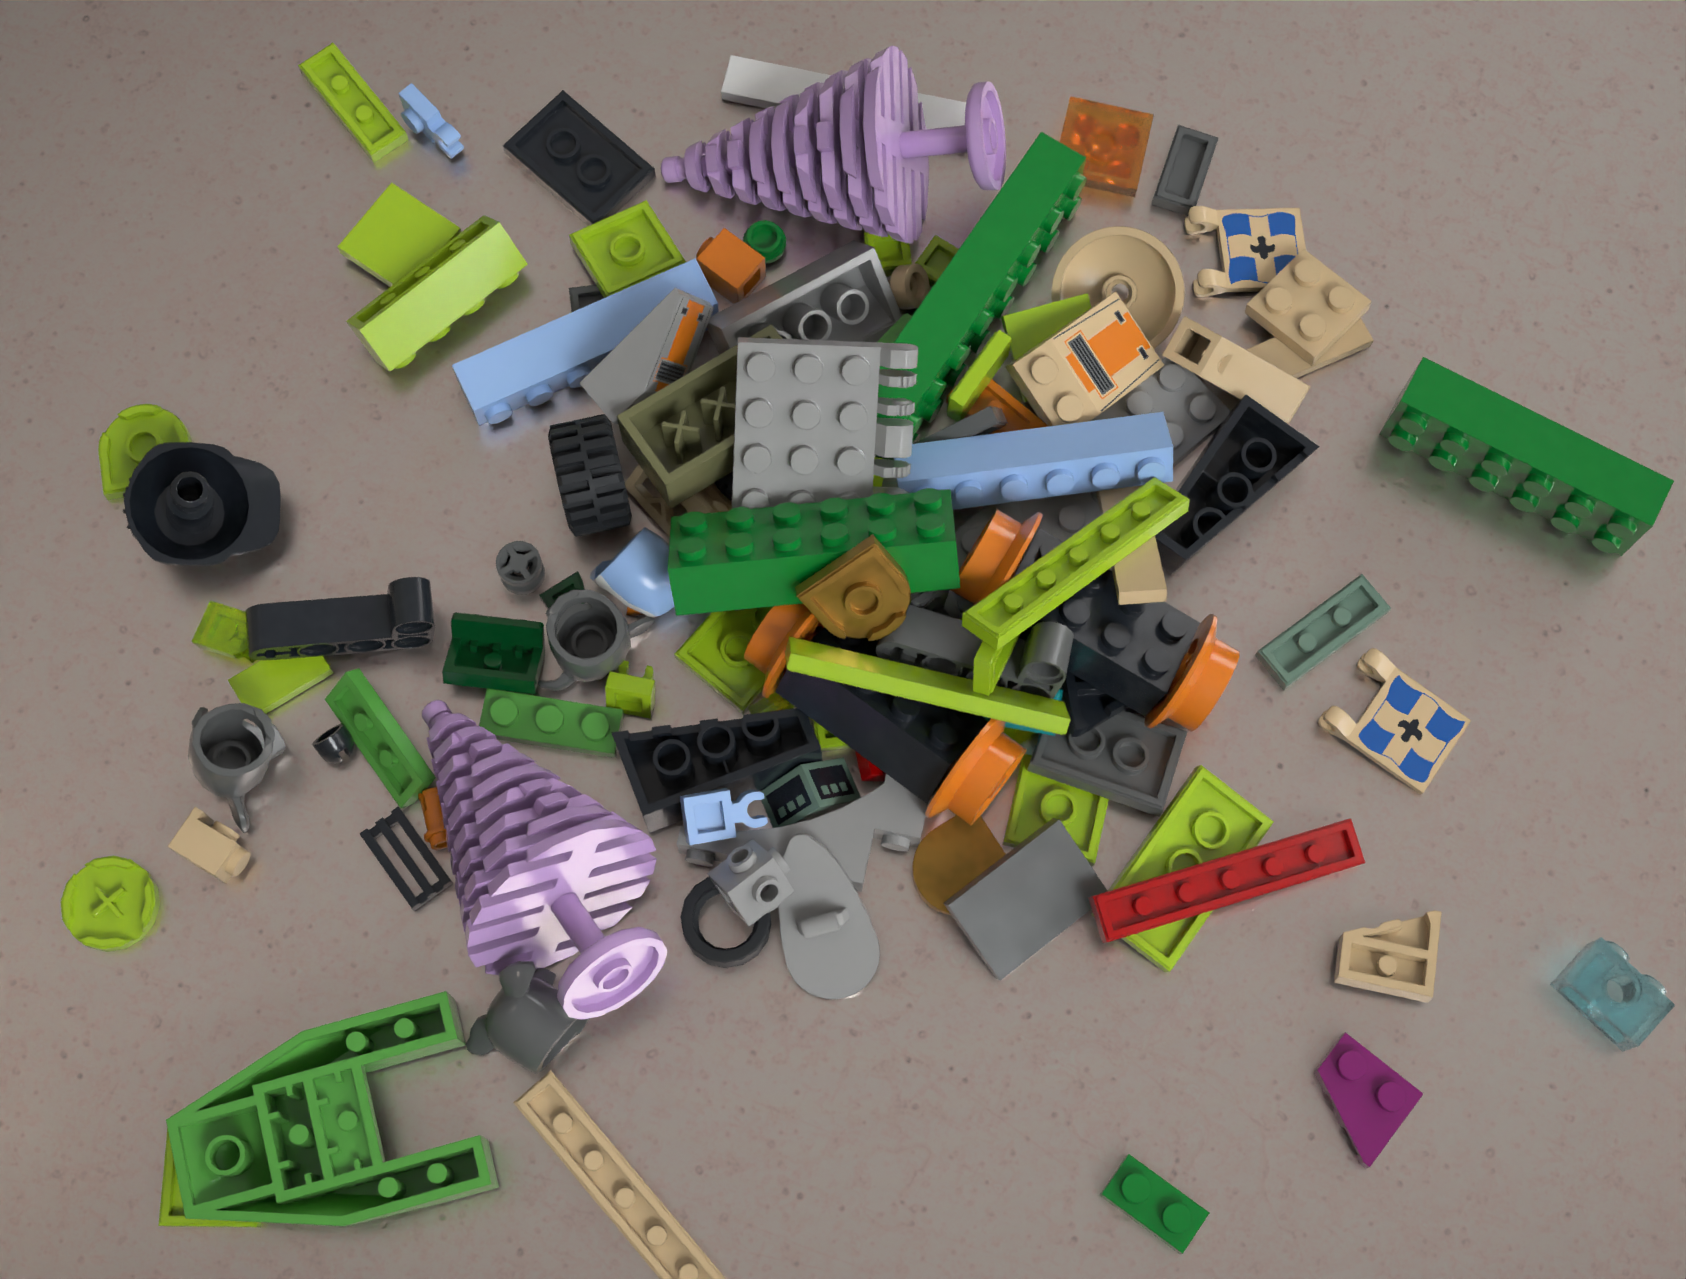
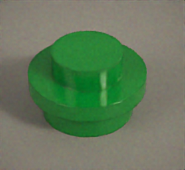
[743,220,786,264]

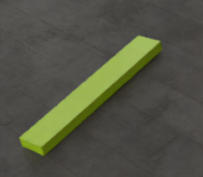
[962,477,1190,650]
[785,636,1071,735]

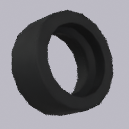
[680,877,772,968]

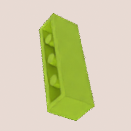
[346,215,528,371]

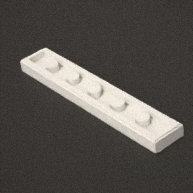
[721,55,966,129]

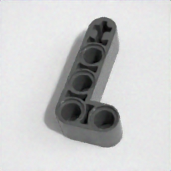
[876,605,1074,699]

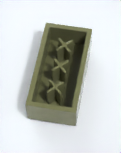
[617,324,783,509]

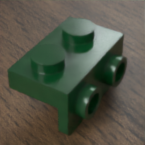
[442,612,545,694]

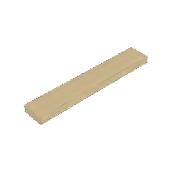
[513,1070,726,1279]

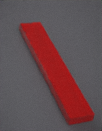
[1088,818,1365,943]

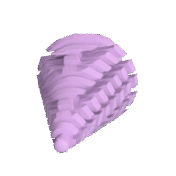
[660,45,1006,243]
[422,700,667,1020]

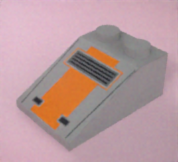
[580,288,714,424]

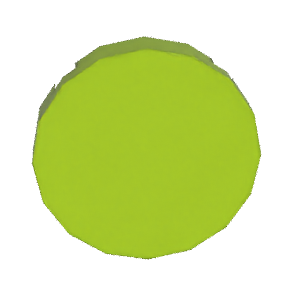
[61,855,160,952]

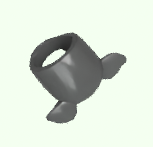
[538,590,655,691]
[188,703,286,833]
[466,961,590,1074]

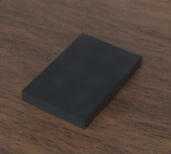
[503,90,656,226]

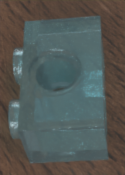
[1550,937,1675,1052]

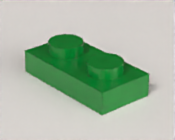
[1100,1154,1210,1254]

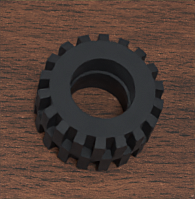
[548,414,632,537]

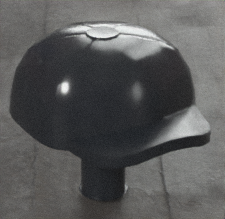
[123,442,281,566]

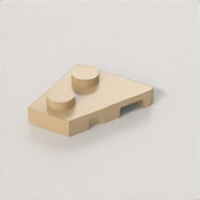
[1334,910,1442,1003]

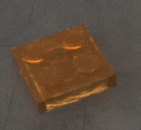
[1060,96,1154,197]

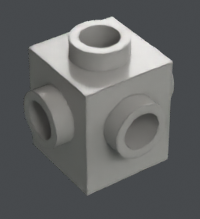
[707,839,795,926]

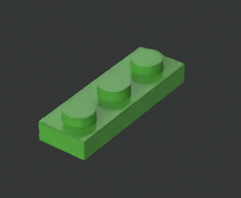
[325,668,436,809]
[479,689,624,758]

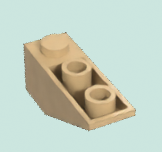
[1162,316,1311,424]

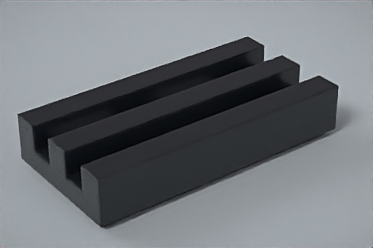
[359,806,453,911]

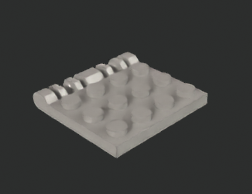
[732,337,918,509]

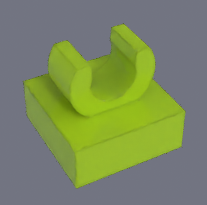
[605,661,655,719]

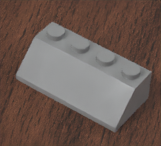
[707,240,902,355]

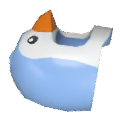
[590,527,674,617]

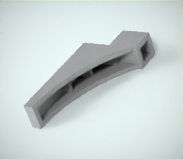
[677,774,929,892]

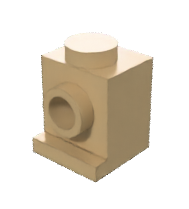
[167,807,251,884]

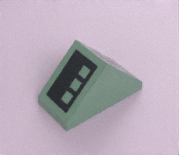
[761,757,861,828]

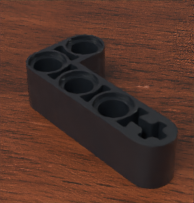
[245,577,435,661]

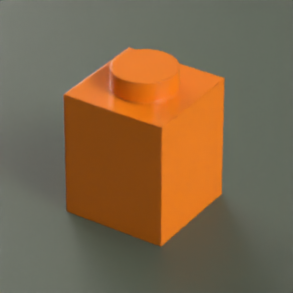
[696,228,766,304]

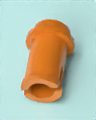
[418,787,447,850]

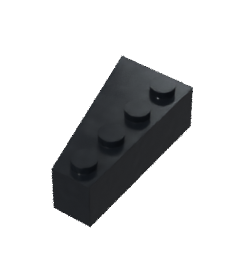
[1155,395,1320,574]
[611,708,823,833]

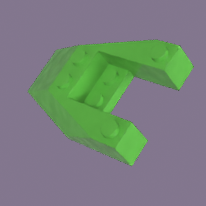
[166,991,499,1226]

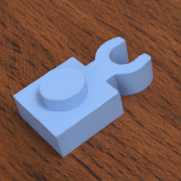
[398,83,464,159]
[680,788,768,845]

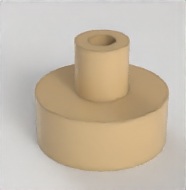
[888,264,930,309]

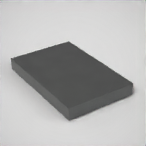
[1027,688,1187,817]
[943,818,1108,981]

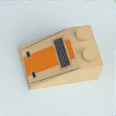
[1005,291,1164,426]

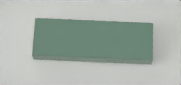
[1255,574,1391,690]

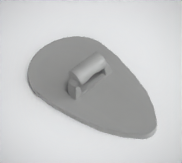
[779,833,880,999]

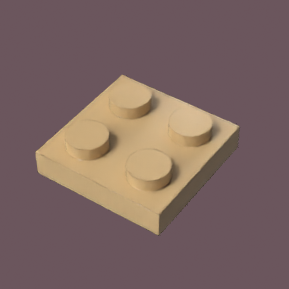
[1245,249,1372,366]

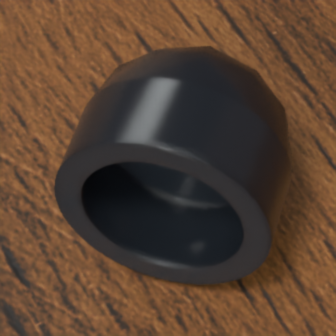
[312,723,354,764]

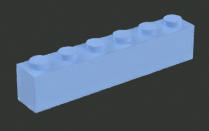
[452,258,719,426]
[894,412,1173,510]

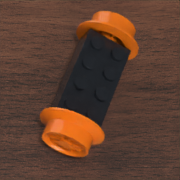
[950,509,1240,732]
[744,604,1027,826]

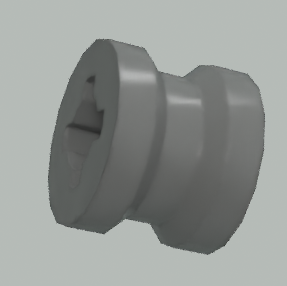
[496,541,545,595]

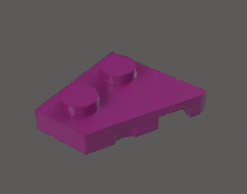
[1314,1032,1423,1169]

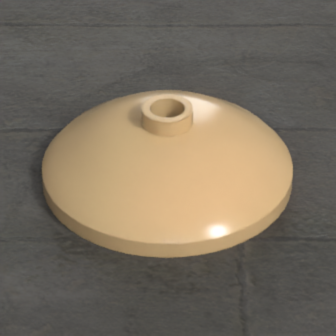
[1051,226,1185,349]

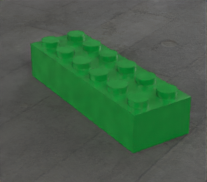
[1379,357,1674,556]
[668,488,960,616]

